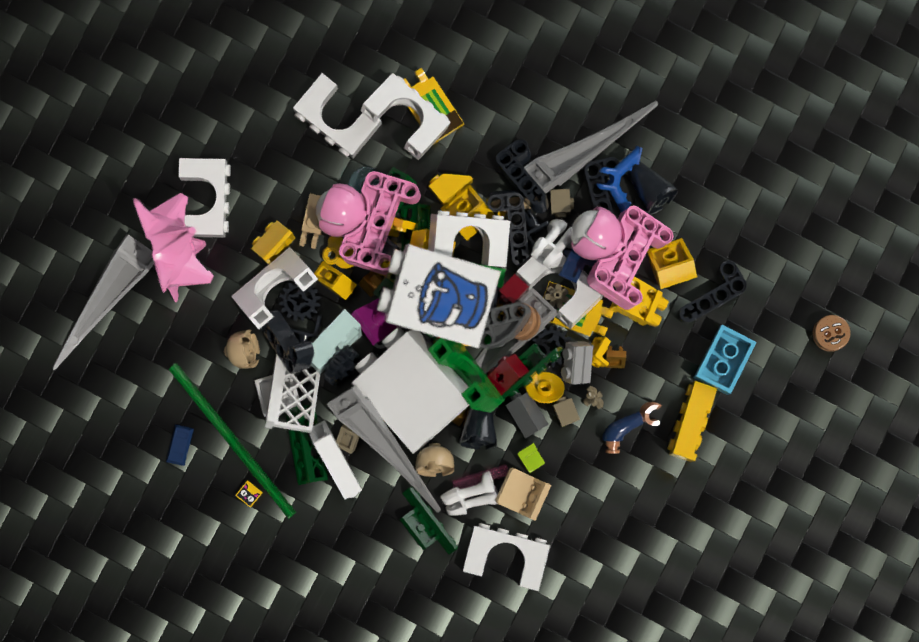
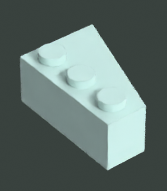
[311,309,362,374]

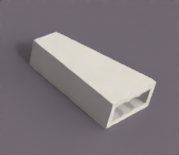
[309,420,362,499]

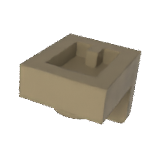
[336,425,359,454]

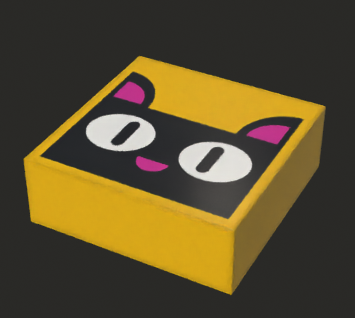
[235,480,263,508]

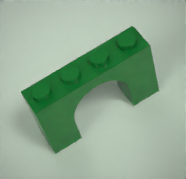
[428,337,505,413]

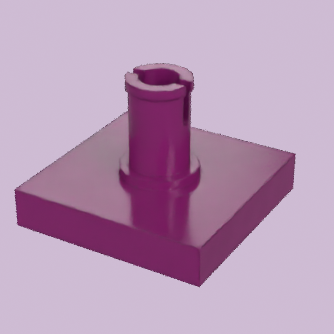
[351,298,399,345]

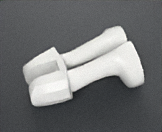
[531,219,572,268]
[441,471,498,516]

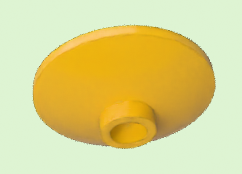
[526,372,564,403]

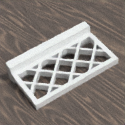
[264,354,320,433]

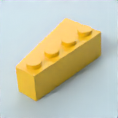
[667,381,717,462]

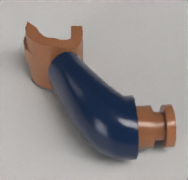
[602,402,662,454]

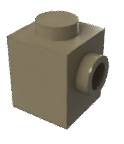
[550,189,574,218]
[553,396,580,427]

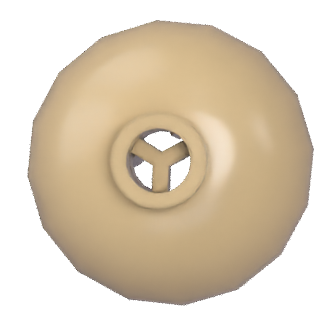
[224,330,260,369]
[416,443,454,477]

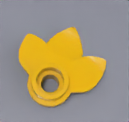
[322,236,354,269]

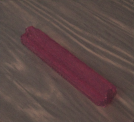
[453,465,508,489]

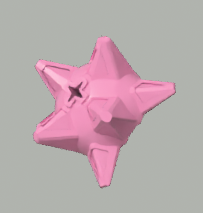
[133,193,214,302]

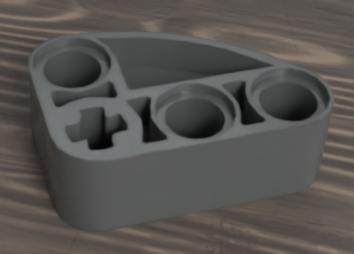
[479,302,531,349]

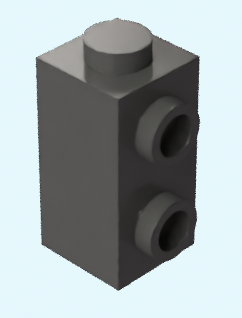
[506,392,549,438]

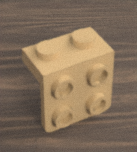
[496,468,551,520]

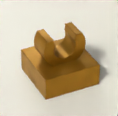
[605,346,626,368]

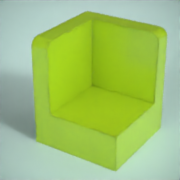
[517,443,545,473]

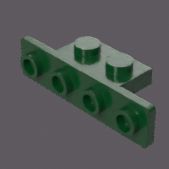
[502,343,564,399]
[400,486,458,555]

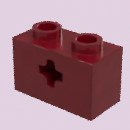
[498,274,529,305]
[487,354,529,396]

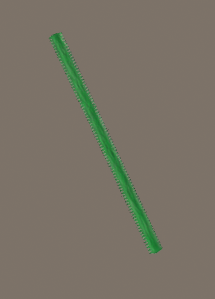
[169,363,296,518]

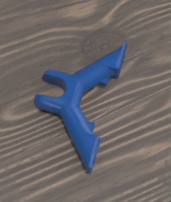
[597,146,642,212]

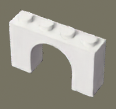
[293,73,382,158]
[361,73,451,160]
[179,158,231,238]
[428,211,510,267]
[516,244,603,330]
[231,247,318,329]
[463,523,550,591]

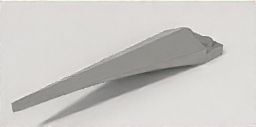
[524,101,658,194]
[53,234,155,370]
[461,288,558,386]
[327,385,441,513]

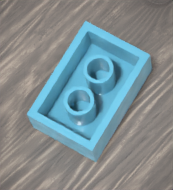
[693,325,756,395]

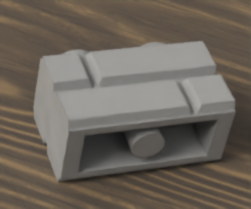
[561,341,593,384]

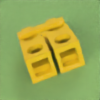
[609,277,669,327]

